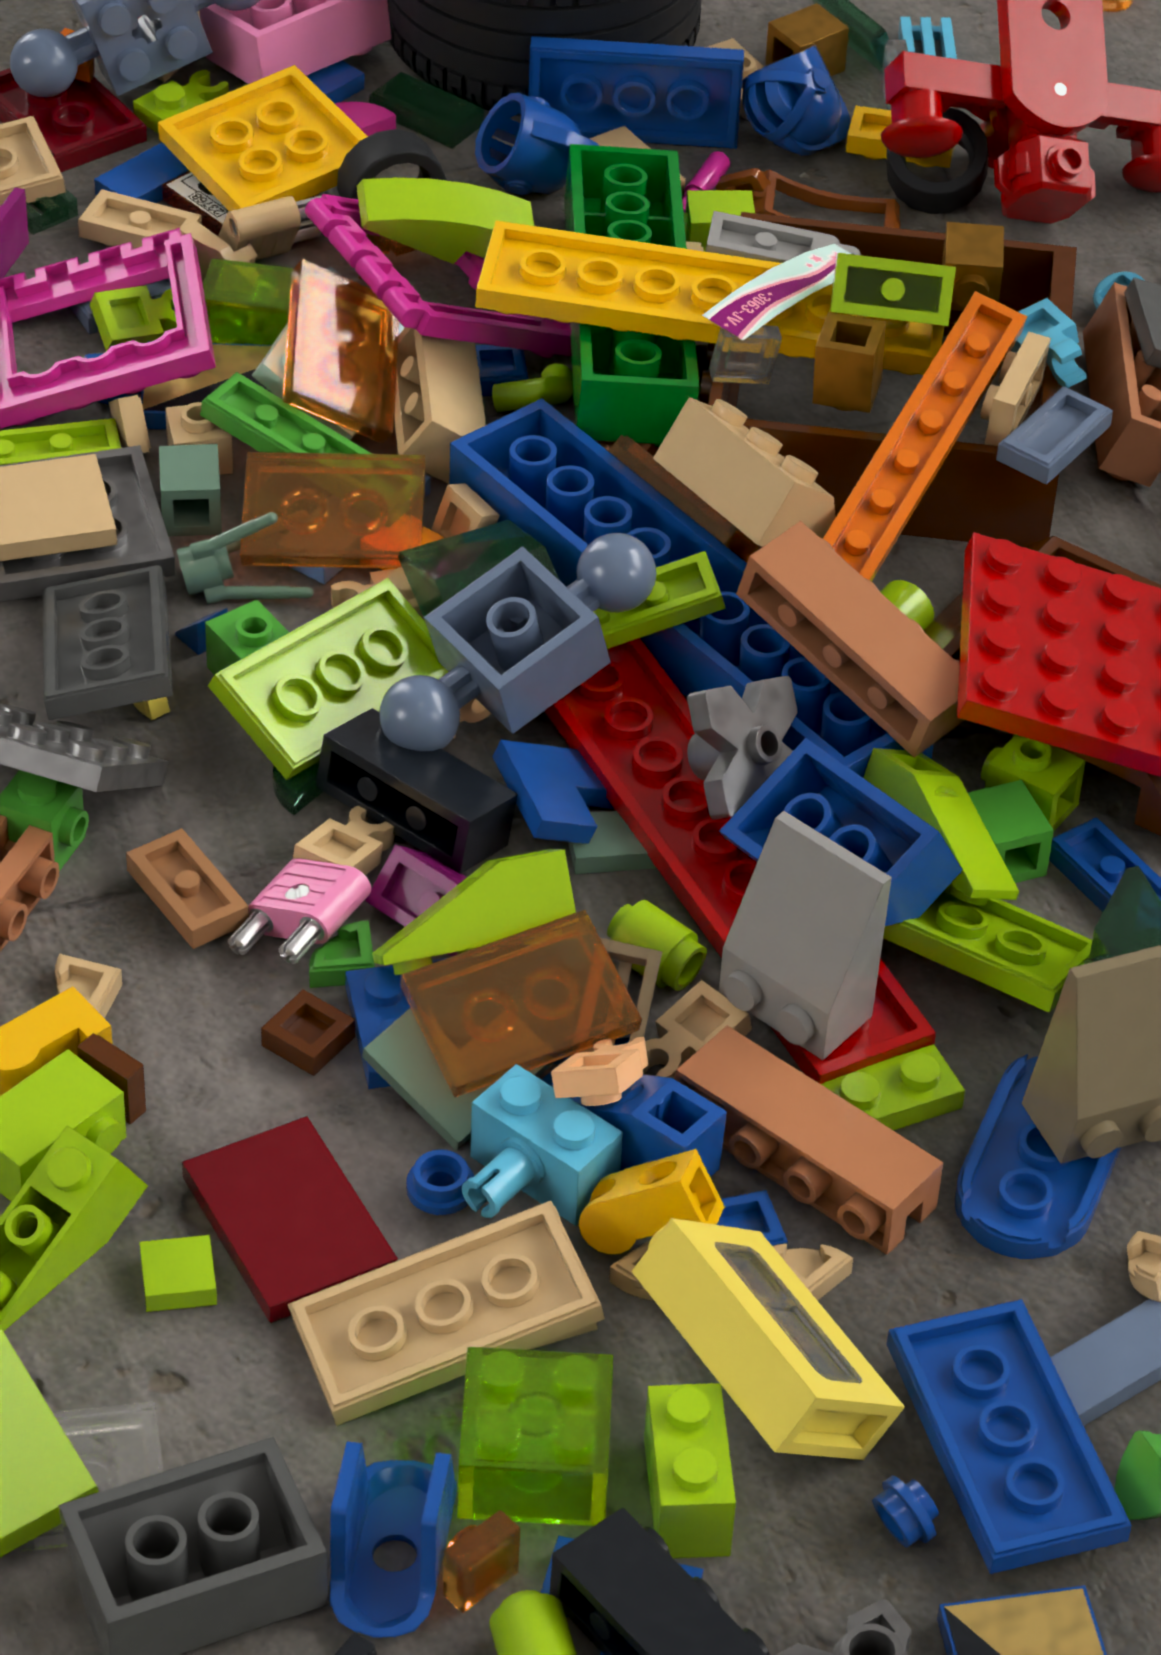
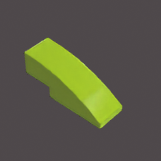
[357,177,534,264]

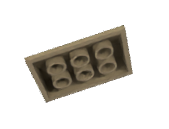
[1021,945,1161,1164]

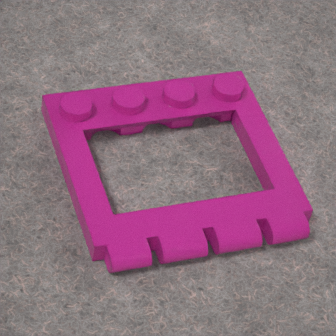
[305,194,572,358]
[0,228,216,429]

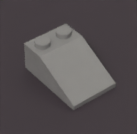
[718,811,892,1060]

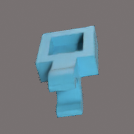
[1011,298,1087,388]

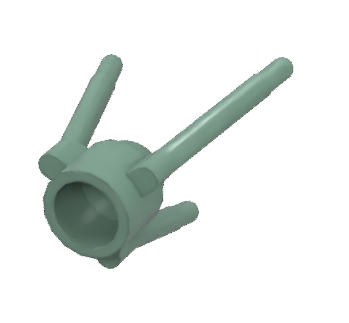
[177,512,314,604]

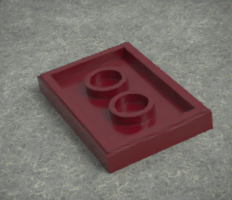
[0,68,147,172]
[182,1116,398,1323]

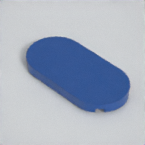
[955,1054,1122,1259]

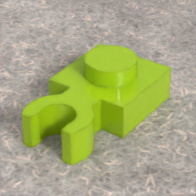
[133,70,229,134]
[89,285,177,352]

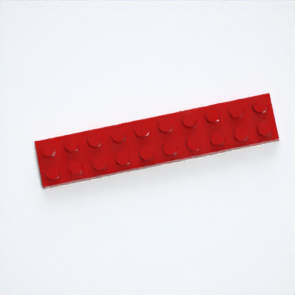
[545,638,936,1084]

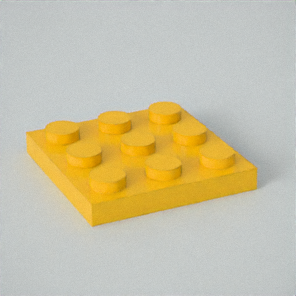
[158,65,368,211]

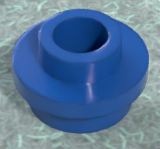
[406,1149,474,1215]
[872,1475,939,1548]

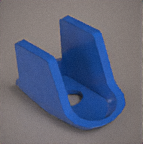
[330,1441,457,1637]

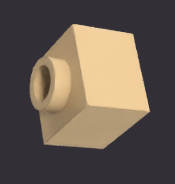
[165,402,233,475]

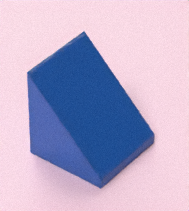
[175,608,228,655]

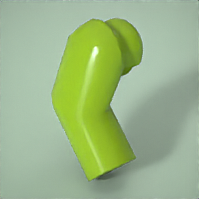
[492,363,573,412]

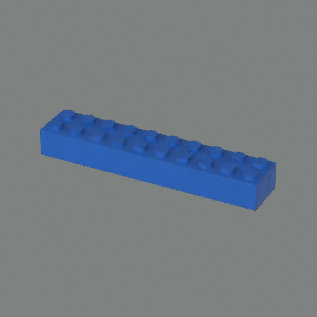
[449,398,934,778]

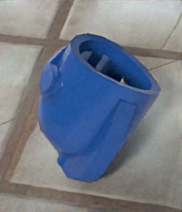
[742,45,851,156]
[475,93,600,195]

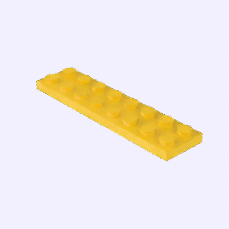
[475,220,944,375]

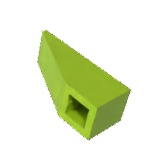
[863,748,1019,905]
[372,849,579,975]
[0,1125,148,1332]

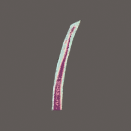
[702,244,851,341]

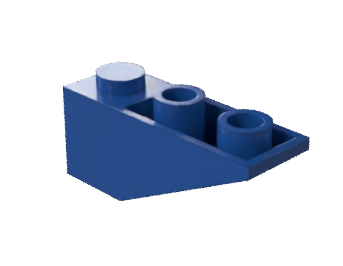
[541,1064,727,1177]

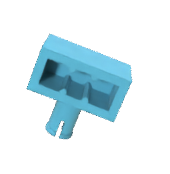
[462,1064,623,1226]

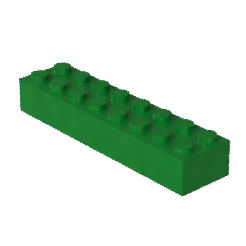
[564,144,699,447]

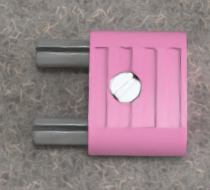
[228,858,372,964]

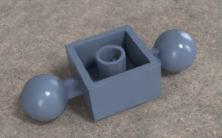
[10,0,260,97]
[379,533,656,751]

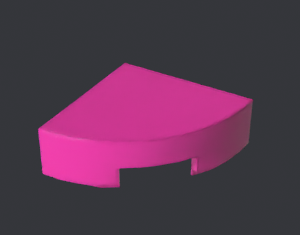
[334,102,396,136]

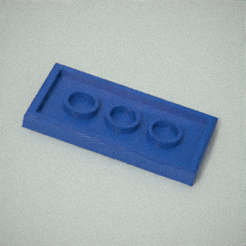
[528,36,744,149]
[886,1299,1132,1574]

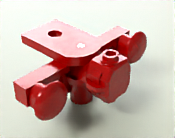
[881,0,1161,224]

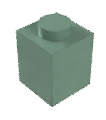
[159,444,222,536]

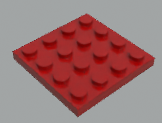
[957,532,1161,777]

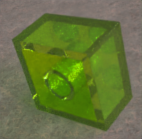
[457,1347,613,1526]

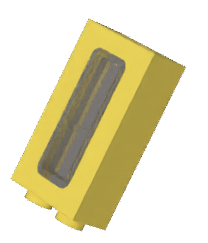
[631,1218,905,1460]

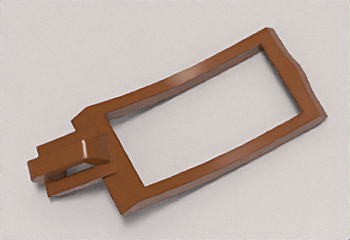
[716,168,901,229]

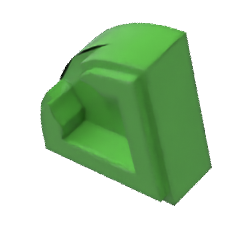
[309,920,375,988]

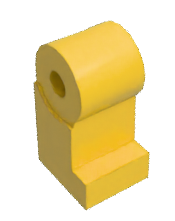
[0,986,113,1096]
[578,1149,725,1255]

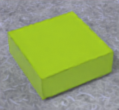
[139,1235,217,1312]

